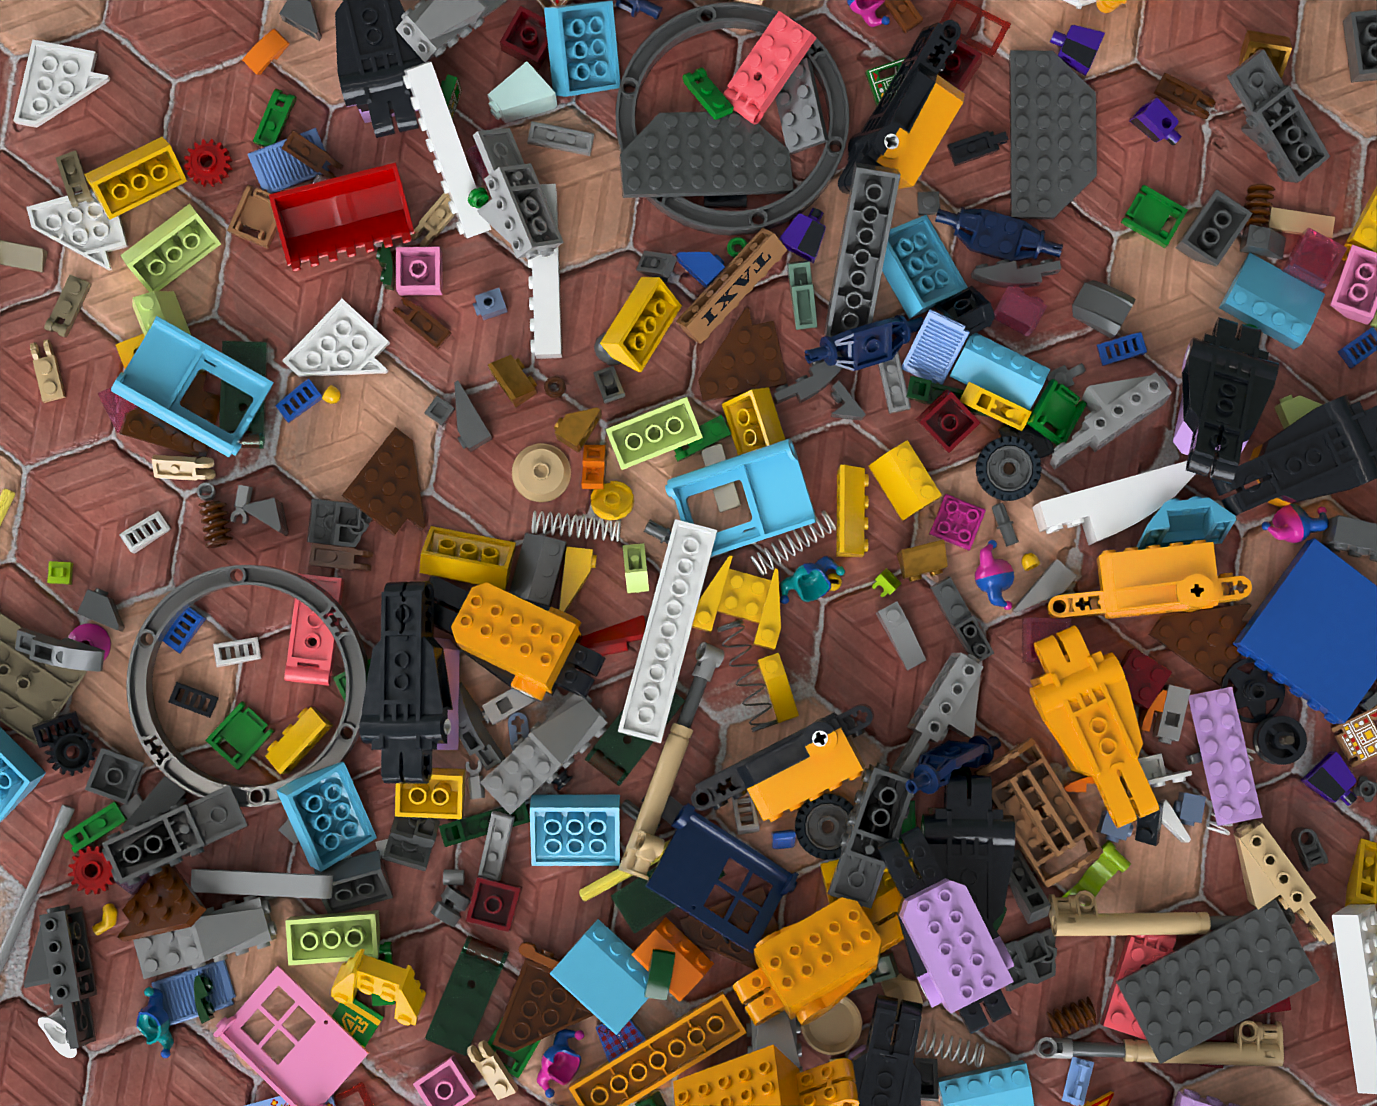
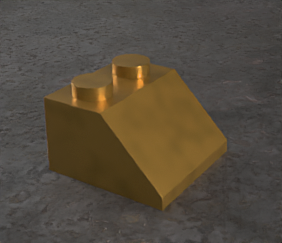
[1239,30,1292,80]
[488,355,537,408]
[554,407,602,453]
[897,539,948,582]

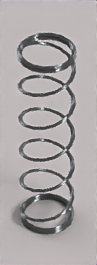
[717,619,778,732]

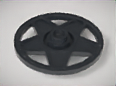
[1221,658,1285,723]

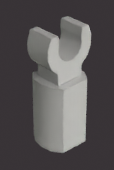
[230,485,253,524]
[465,760,485,799]

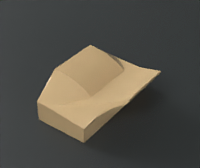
[880,973,924,1019]

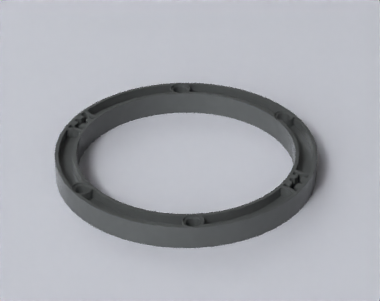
[615,2,849,236]
[126,565,369,807]

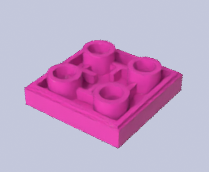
[929,494,986,551]

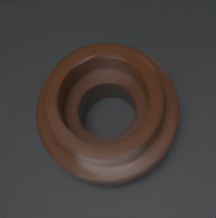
[544,376,566,398]

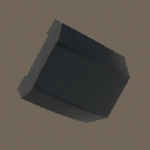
[934,285,995,339]

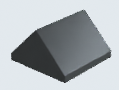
[241,498,289,536]

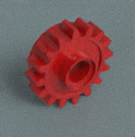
[184,139,233,187]
[68,846,115,895]

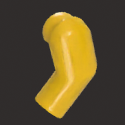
[92,903,118,936]

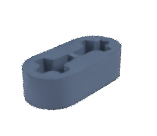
[508,712,529,750]

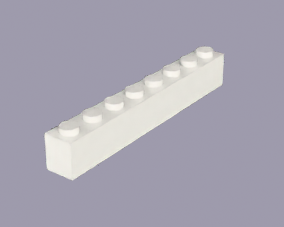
[402,61,491,238]
[528,184,562,359]

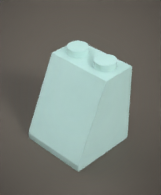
[488,61,558,123]

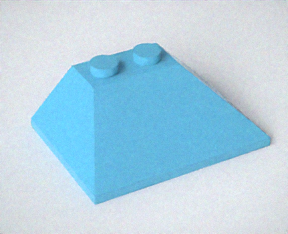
[1136,496,1236,550]

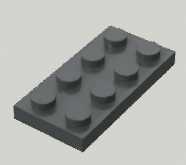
[775,58,829,155]

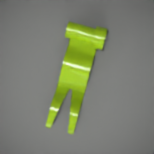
[1062,840,1131,906]

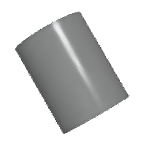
[443,869,465,885]

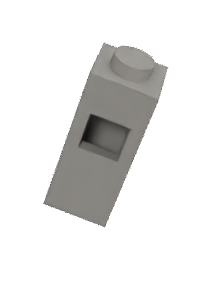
[1153,684,1191,745]
[482,688,536,725]

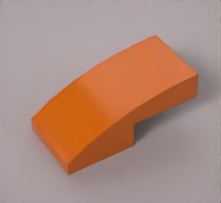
[242,29,290,75]
[581,445,606,489]
[1138,690,1167,732]
[1063,776,1095,792]

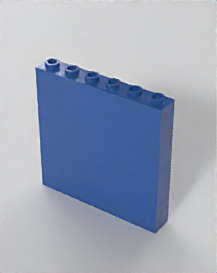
[1233,538,1377,724]

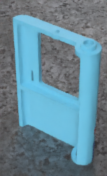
[111,316,274,457]
[665,438,816,557]

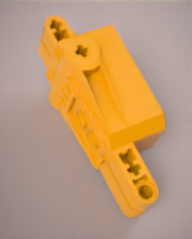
[1047,540,1252,620]
[1029,625,1159,828]
[732,887,904,1026]

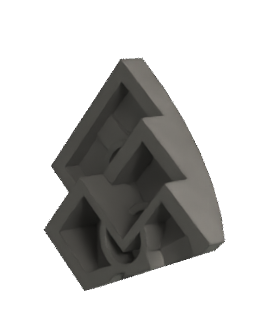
[307,499,372,547]
[382,816,440,871]
[1004,927,1057,991]

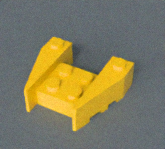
[692,555,781,650]
[331,949,426,1025]

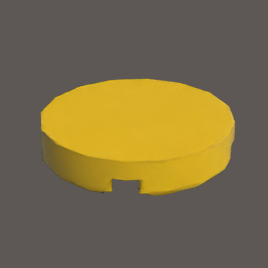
[591,481,634,520]

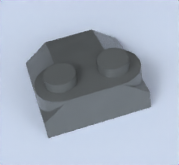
[85,747,144,805]

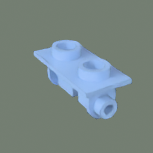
[1062,1057,1094,1106]

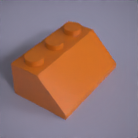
[631,917,714,1002]

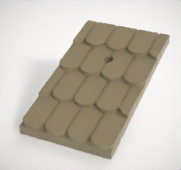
[0,612,87,745]

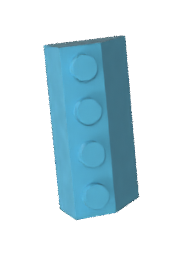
[950,333,1050,411]

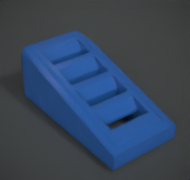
[1337,327,1377,369]
[1097,332,1147,366]
[275,378,323,423]
[163,607,207,654]
[771,830,796,849]

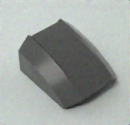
[1072,280,1136,339]

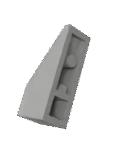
[1012,559,1077,613]
[876,601,926,671]

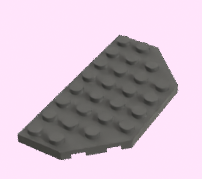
[1009,50,1097,219]
[619,111,794,198]

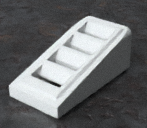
[119,511,171,554]
[213,637,261,667]
[1160,799,1191,843]

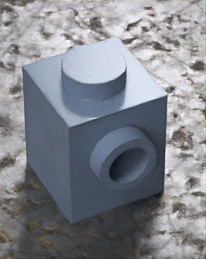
[473,288,508,321]
[1173,792,1206,826]
[1096,811,1133,843]

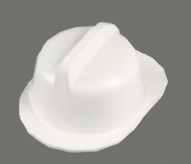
[38,1008,77,1058]

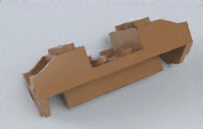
[974,738,1103,887]

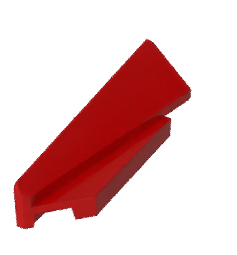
[580,615,646,656]

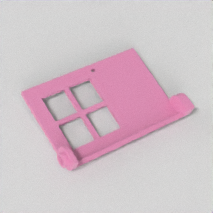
[213,965,369,1106]

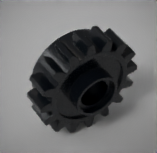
[45,726,96,776]

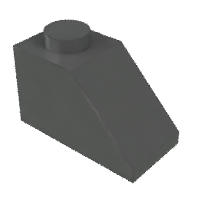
[279,0,322,41]
[1240,224,1286,260]
[77,588,125,632]

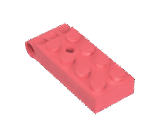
[723,11,817,125]
[285,574,344,686]
[1100,935,1176,1040]

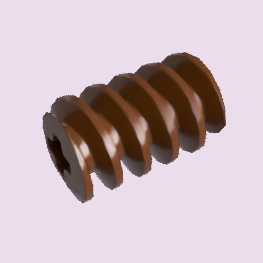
[1244,184,1275,228]
[198,501,233,548]
[1046,996,1096,1037]

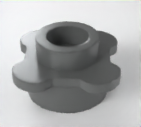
[1353,776,1377,802]

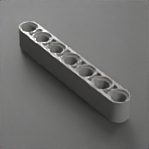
[191,869,333,899]

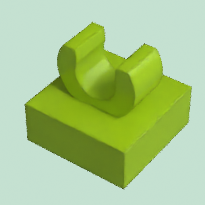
[47,561,73,585]
[872,568,902,597]

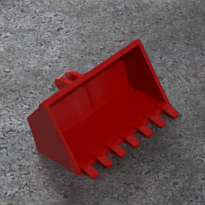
[269,162,415,272]

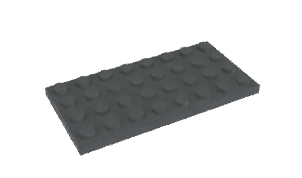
[1116,899,1320,1064]

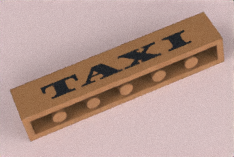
[676,228,787,344]

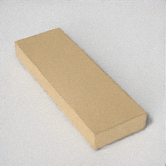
[1267,207,1335,239]

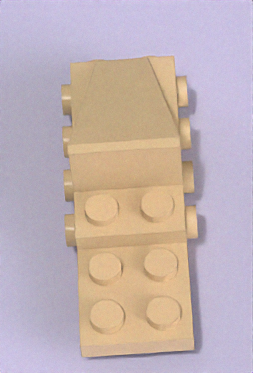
[1233,819,1335,945]

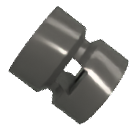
[430,885,471,927]

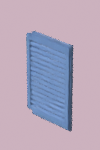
[247,128,331,194]
[901,309,970,385]
[152,960,236,1026]

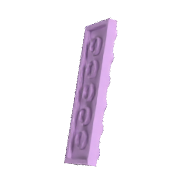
[1189,687,1262,826]

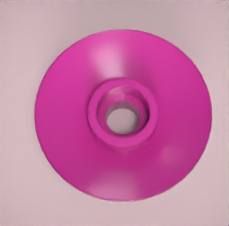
[68,623,111,660]

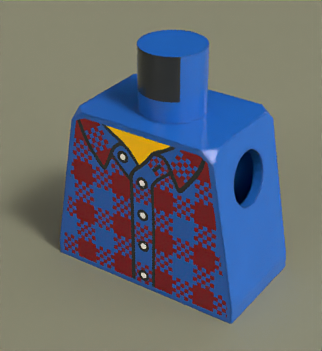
[596,1019,646,1062]

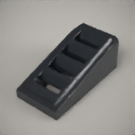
[168,682,218,718]
[32,711,83,748]

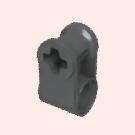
[1291,827,1328,872]

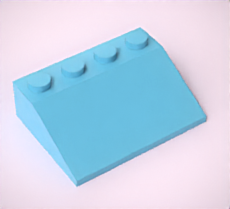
[544,0,621,97]
[882,215,968,319]
[1219,253,1325,350]
[0,727,46,823]
[276,762,377,872]
[530,795,620,866]
[550,919,649,1035]
[938,1060,1034,1106]

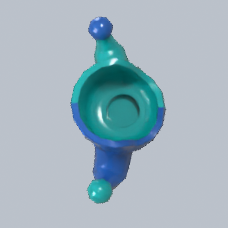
[780,556,845,604]
[136,987,174,1058]

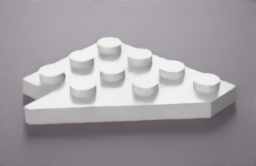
[14,39,110,128]
[26,189,128,271]
[282,299,390,377]

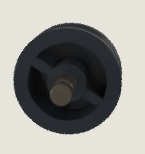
[1253,716,1307,765]

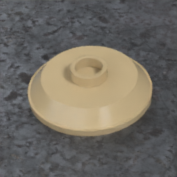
[512,443,571,502]
[801,997,862,1055]

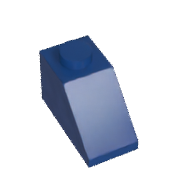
[676,252,725,289]

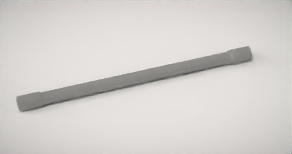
[0,804,75,975]

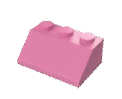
[1330,245,1377,325]

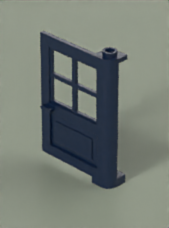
[645,803,799,954]

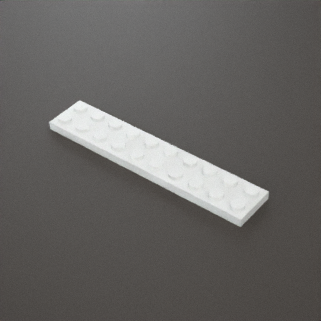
[618,519,717,743]

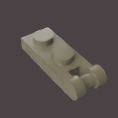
[56,150,94,208]
[44,275,92,338]

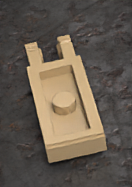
[411,193,456,247]
[30,339,66,403]
[152,455,216,480]
[467,1040,518,1100]

